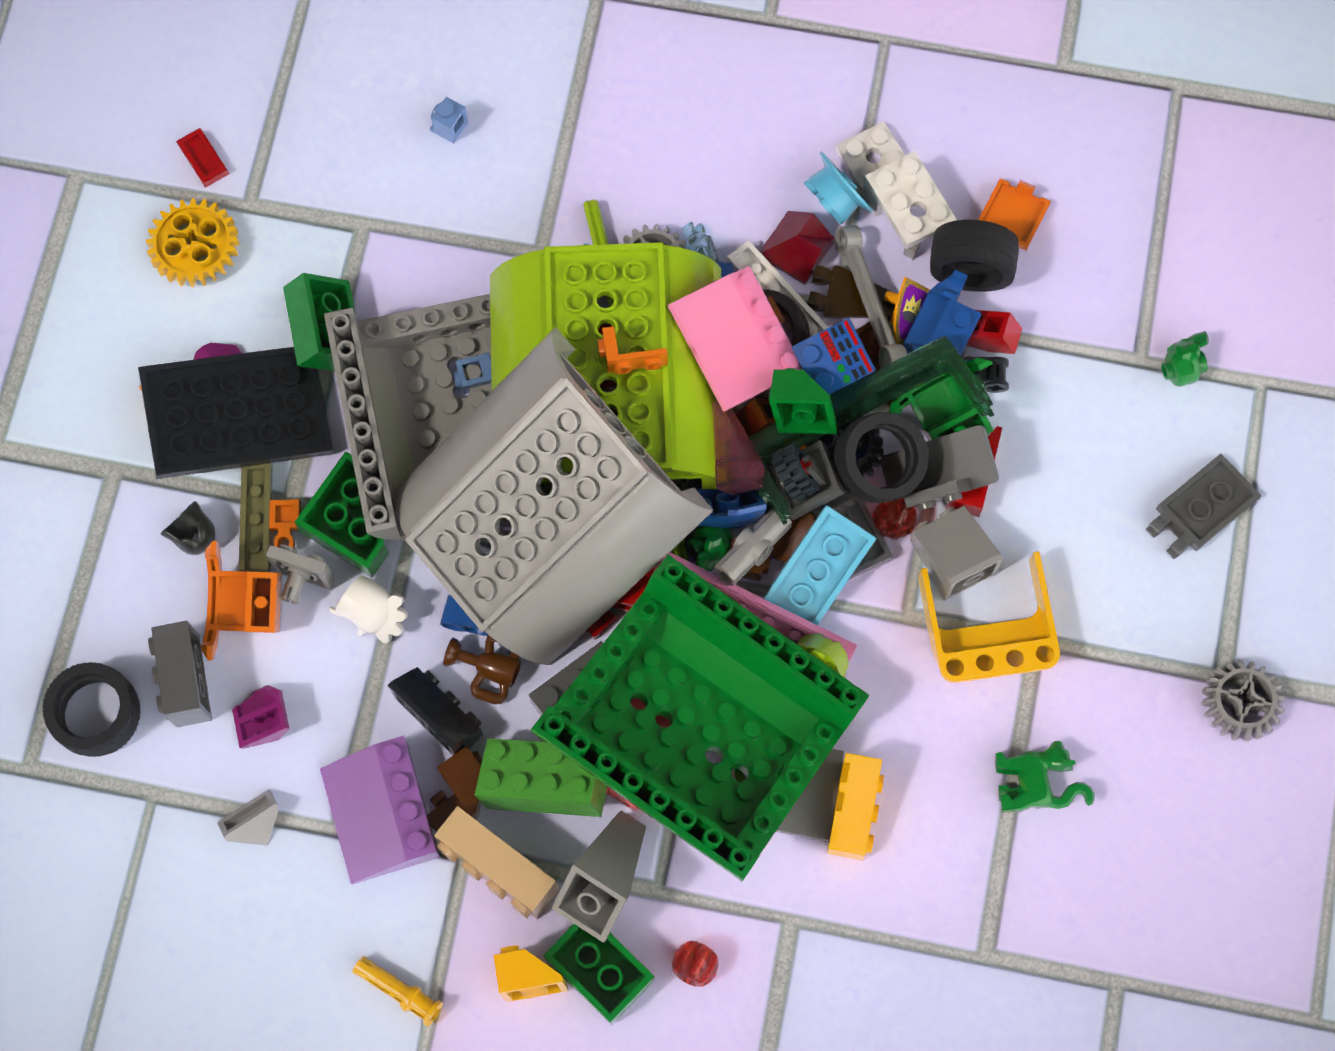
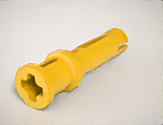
[352,956,443,1027]

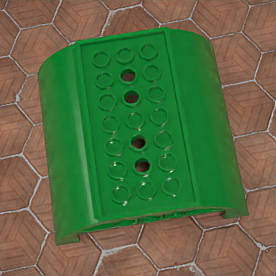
[531,555,870,882]

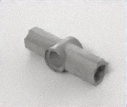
[714,507,792,586]

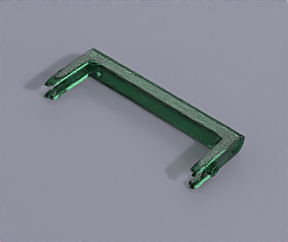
[736,335,994,525]

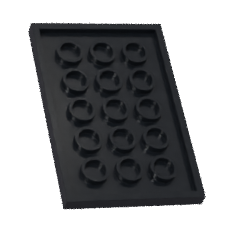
[138,347,333,479]

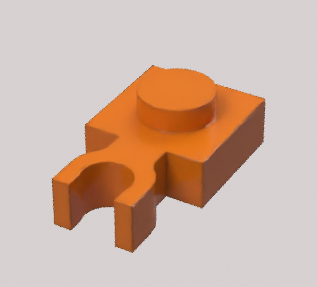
[269,499,301,549]

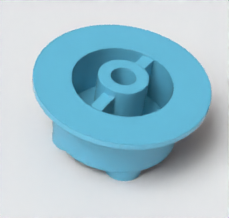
[804,151,874,224]

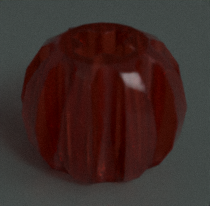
[873,498,917,540]
[672,941,719,987]

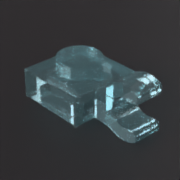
[683,222,720,262]

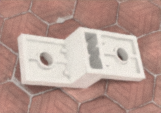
[835,121,957,249]

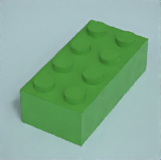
[475,738,607,817]

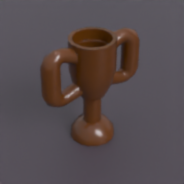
[443,635,521,705]

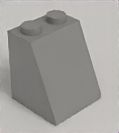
[910,506,1003,601]

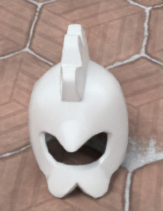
[328,575,408,643]

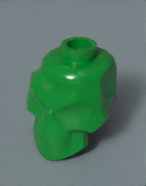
[1161,331,1209,387]
[687,526,733,572]

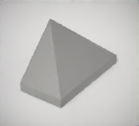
[217,790,279,846]

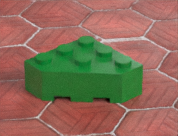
[294,451,389,578]

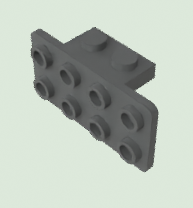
[880,425,999,512]

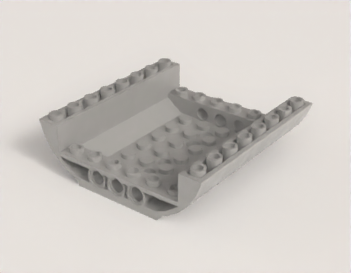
[324,294,553,541]
[394,327,714,665]

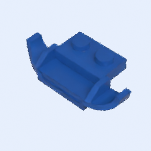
[903,270,982,378]

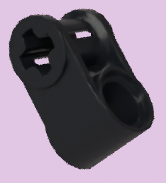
[957,356,1009,393]

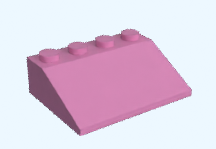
[668,266,803,412]

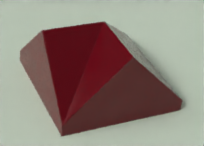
[759,211,835,285]

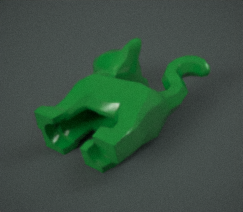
[995,741,1095,813]

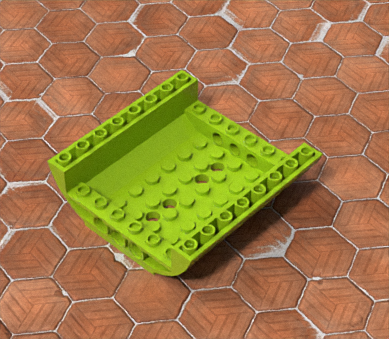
[490,242,732,489]

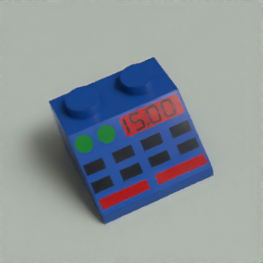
[792,318,876,394]

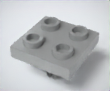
[266,544,336,604]

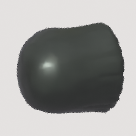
[161,501,216,555]

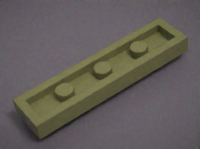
[239,463,273,572]

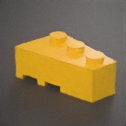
[827,753,884,860]

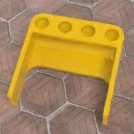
[918,551,1060,683]

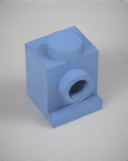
[430,96,468,144]
[452,352,491,394]

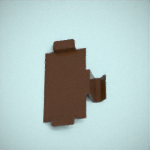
[428,790,468,832]

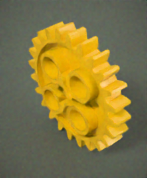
[146,198,240,287]

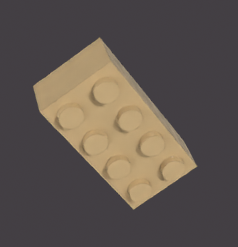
[434,806,559,919]

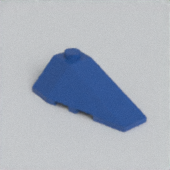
[696,479,767,529]

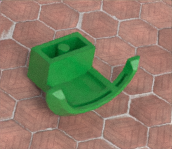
[888,358,994,441]

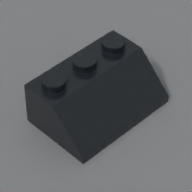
[387,667,483,755]

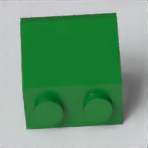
[769,368,838,434]

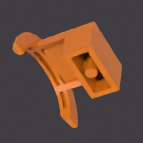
[201,541,282,661]

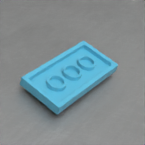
[763,504,877,625]

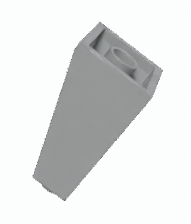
[551,810,646,943]

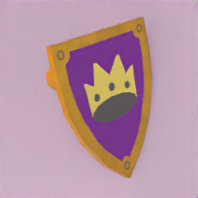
[884,277,930,345]

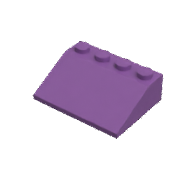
[320,735,440,885]

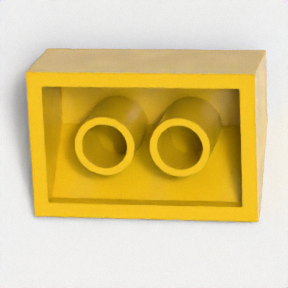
[493,945,568,1002]

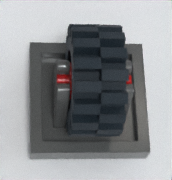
[770,440,845,521]

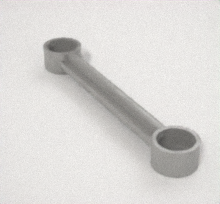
[835,226,908,374]

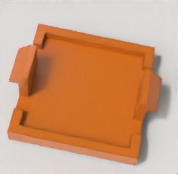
[978,178,1051,251]

